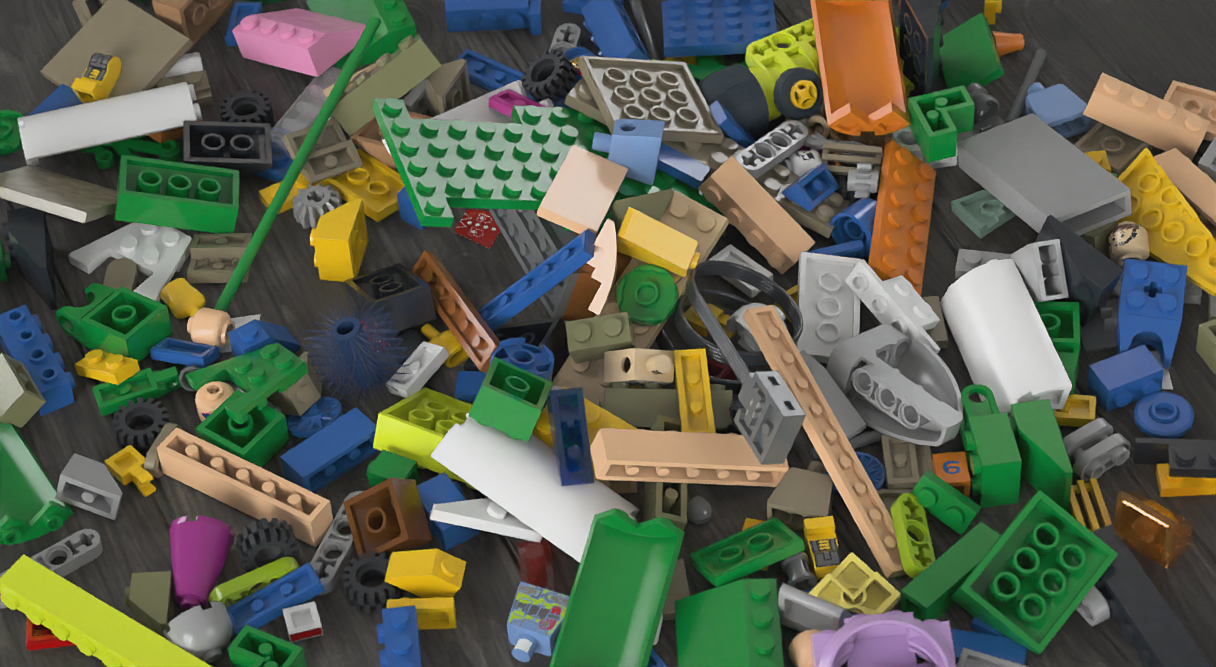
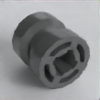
[966,83,1000,122]

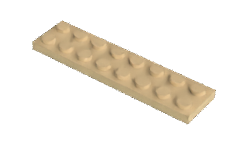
[549,191,729,409]

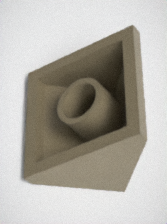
[425,59,472,117]

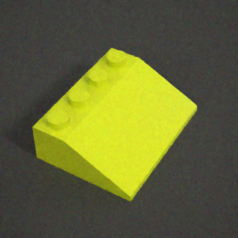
[373,387,477,490]

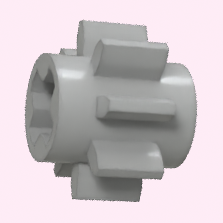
[847,162,880,198]

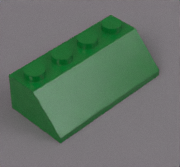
[115,155,239,234]

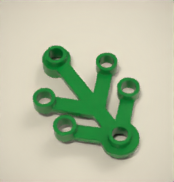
[81,135,182,169]

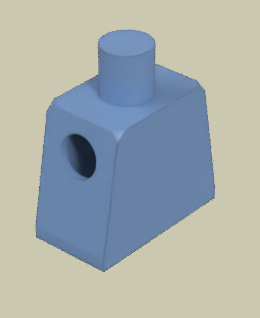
[1025,82,1091,139]
[592,119,665,185]

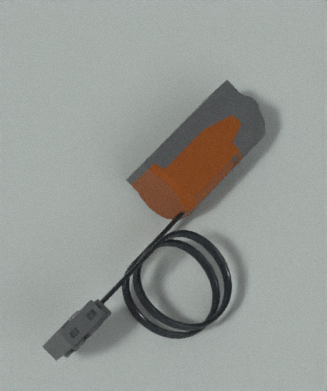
[488,209,806,465]

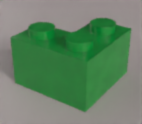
[908,85,975,163]
[228,625,307,667]

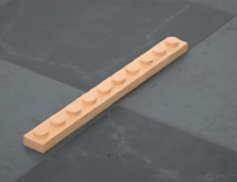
[743,305,907,579]

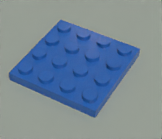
[662,0,778,58]

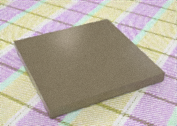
[40,0,193,98]
[577,56,724,144]
[0,165,117,223]

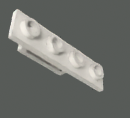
[845,259,940,354]

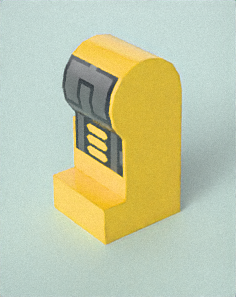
[71,52,122,103]
[804,516,841,580]

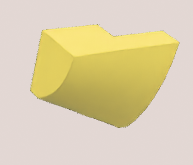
[808,552,901,615]

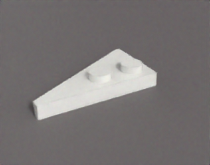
[430,498,542,543]

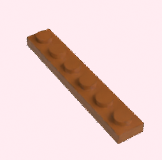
[411,250,500,373]

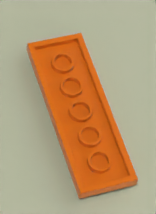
[868,140,936,297]

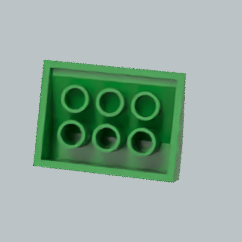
[306,0,417,73]
[951,490,1118,655]
[675,578,784,667]

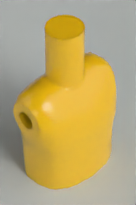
[160,278,206,319]
[421,323,469,368]

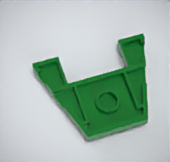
[185,343,308,425]

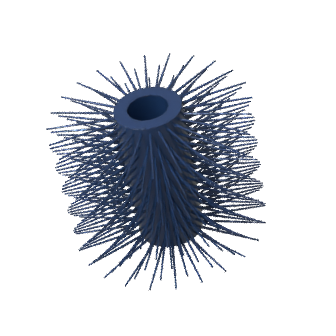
[302,296,411,408]

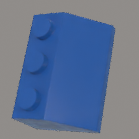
[445,0,530,32]

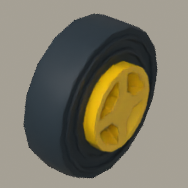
[773,67,824,120]

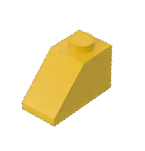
[385,549,466,598]

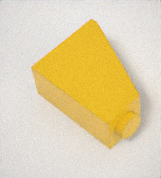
[616,207,701,278]

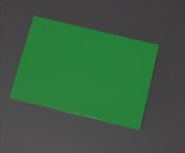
[940,12,1004,89]
[689,517,805,587]

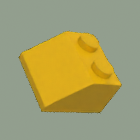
[310,198,369,282]

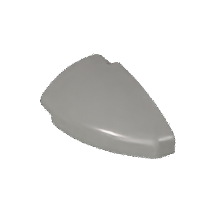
[826,323,963,446]

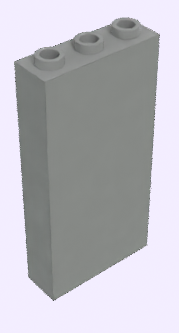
[957,113,1132,236]

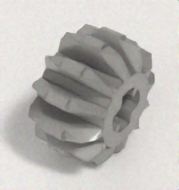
[292,182,342,229]

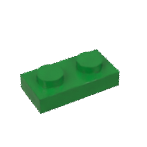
[911,469,981,535]

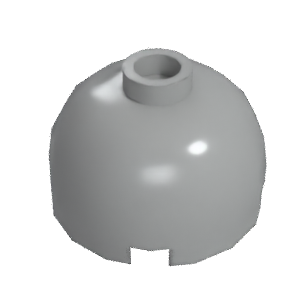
[163,601,233,664]

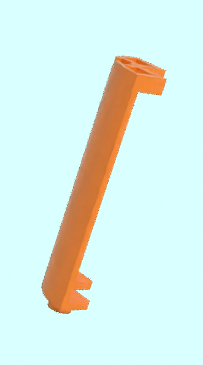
[810,0,911,136]

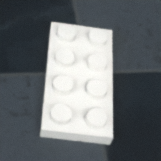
[796,252,861,364]

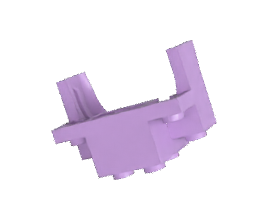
[811,611,957,667]

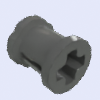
[780,551,817,591]

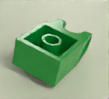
[56,283,173,363]
[1033,301,1080,395]
[960,384,1022,508]

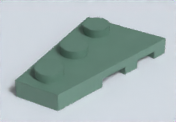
[951,189,1016,239]

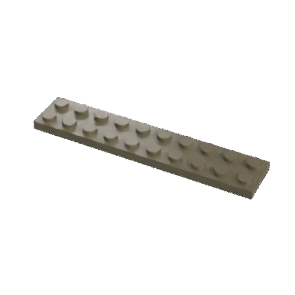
[564,77,850,238]

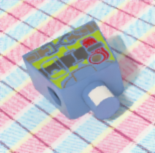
[507,582,570,662]

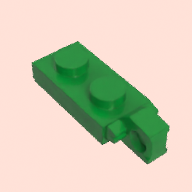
[92,366,182,416]

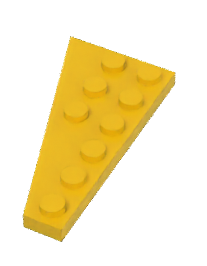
[1117,147,1216,298]

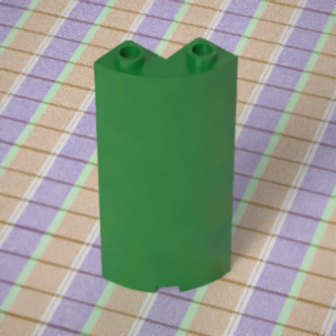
[0,421,73,545]
[549,508,685,667]

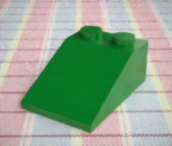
[1009,399,1073,513]

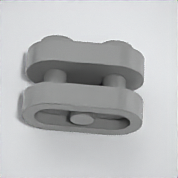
[1063,418,1131,481]

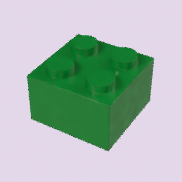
[468,357,553,442]
[196,389,290,468]

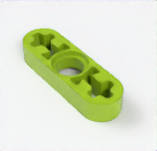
[890,493,935,579]
[209,557,300,608]

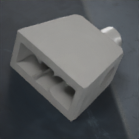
[1010,239,1069,302]

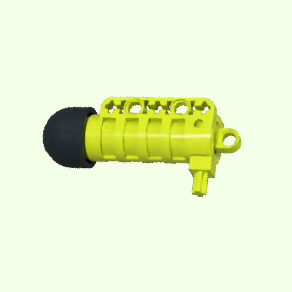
[698,18,915,138]

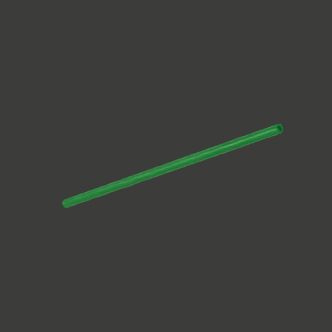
[214,16,381,312]

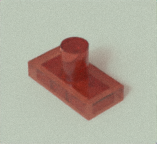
[518,540,555,592]

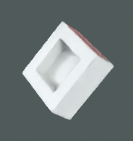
[282,601,323,642]

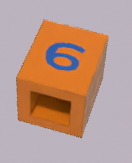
[932,451,971,499]

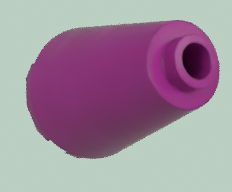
[169,516,235,610]

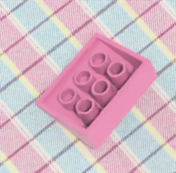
[232,8,366,77]

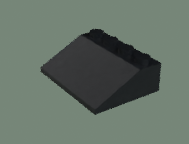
[898,0,945,98]

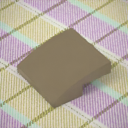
[282,118,363,184]
[187,233,253,284]

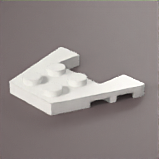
[68,222,193,303]

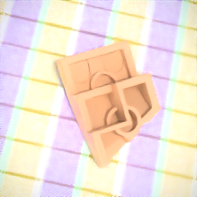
[587,218,617,315]

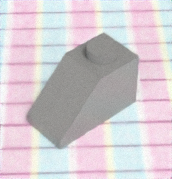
[55,453,123,520]

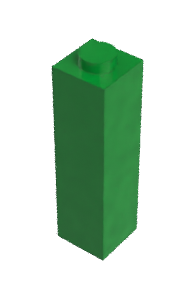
[901,522,1001,622]

